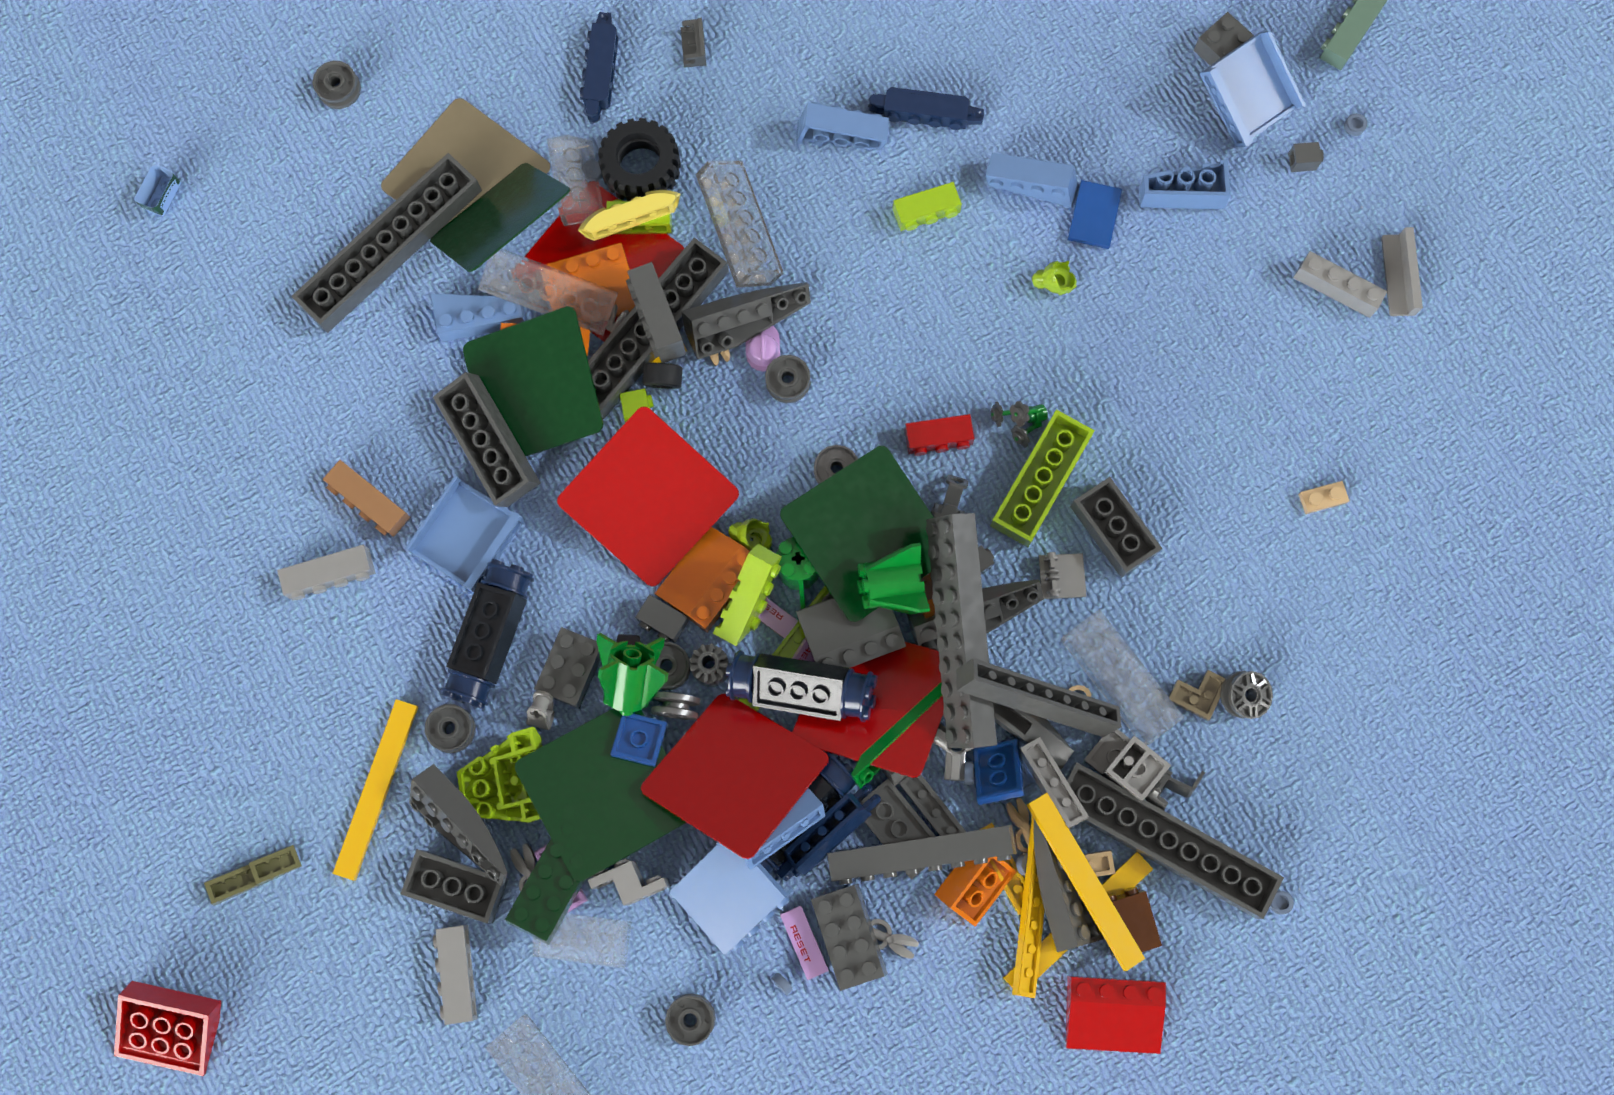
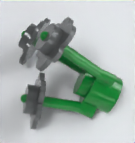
[990,401,1048,448]

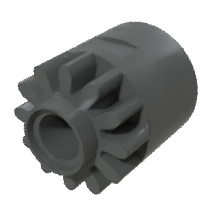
[689,643,729,687]

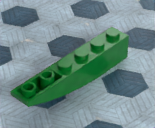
[851,682,942,789]

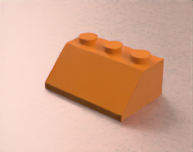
[934,857,1017,927]

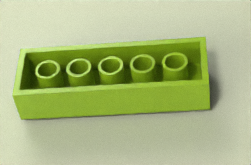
[990,409,1095,547]

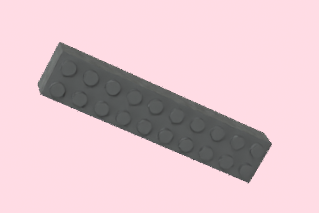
[291,153,482,333]
[588,238,729,420]
[926,513,997,748]
[1066,762,1284,919]

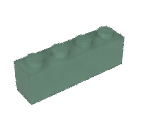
[1320,0,1387,71]

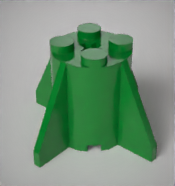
[776,537,819,609]
[857,543,930,614]
[596,633,668,716]

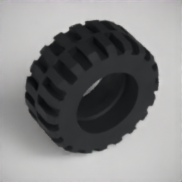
[598,118,681,201]

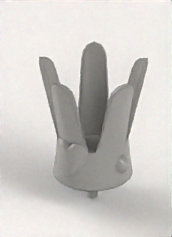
[605,304,629,336]

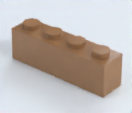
[323,460,411,537]

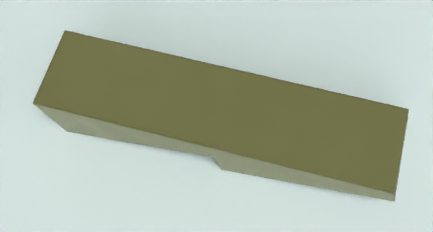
[204,845,302,906]

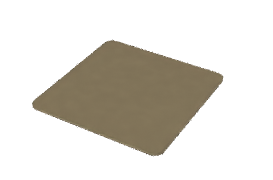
[381,98,550,230]

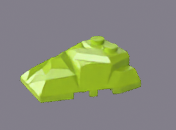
[457,727,543,823]

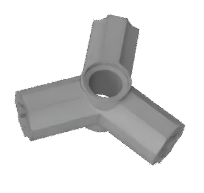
[933,724,974,781]

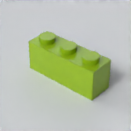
[892,182,962,231]
[606,199,672,234]

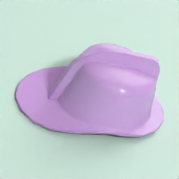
[746,326,780,372]

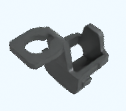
[931,474,968,518]
[1145,770,1205,810]

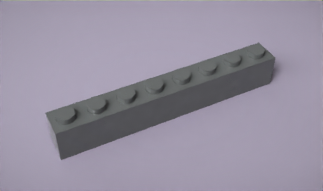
[956,658,1121,737]
[827,825,1017,885]

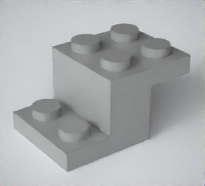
[1083,729,1171,802]
[588,859,671,906]

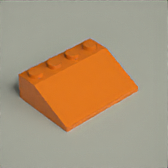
[539,243,635,327]
[654,527,750,633]

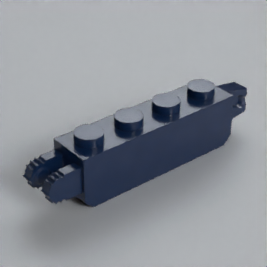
[580,12,619,124]
[868,87,984,130]
[776,784,881,881]

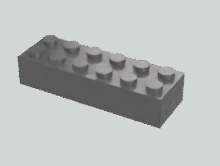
[433,372,541,507]

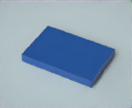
[1067,180,1122,249]
[973,739,1024,805]

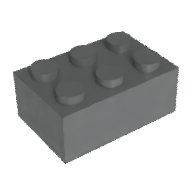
[1193,12,1254,66]
[534,627,601,709]

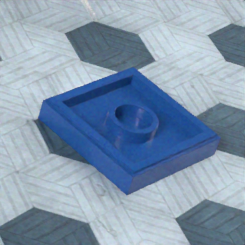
[610,714,668,767]

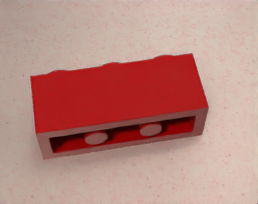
[904,414,975,456]

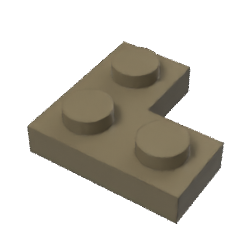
[1167,670,1226,721]

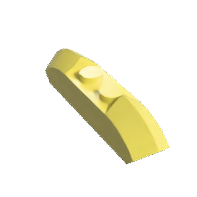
[578,190,680,241]

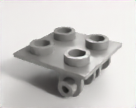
[1039,552,1086,599]

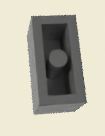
[635,594,689,643]

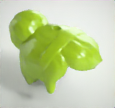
[1032,260,1077,295]
[728,518,772,551]

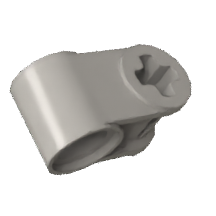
[526,690,554,730]

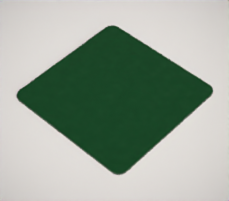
[430,163,570,272]
[463,306,603,456]
[780,446,934,622]
[515,709,687,882]

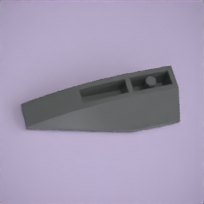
[681,282,811,359]
[906,579,1044,651]
[993,702,1074,770]
[409,764,507,886]
[1034,819,1104,952]

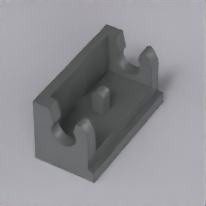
[680,18,707,68]

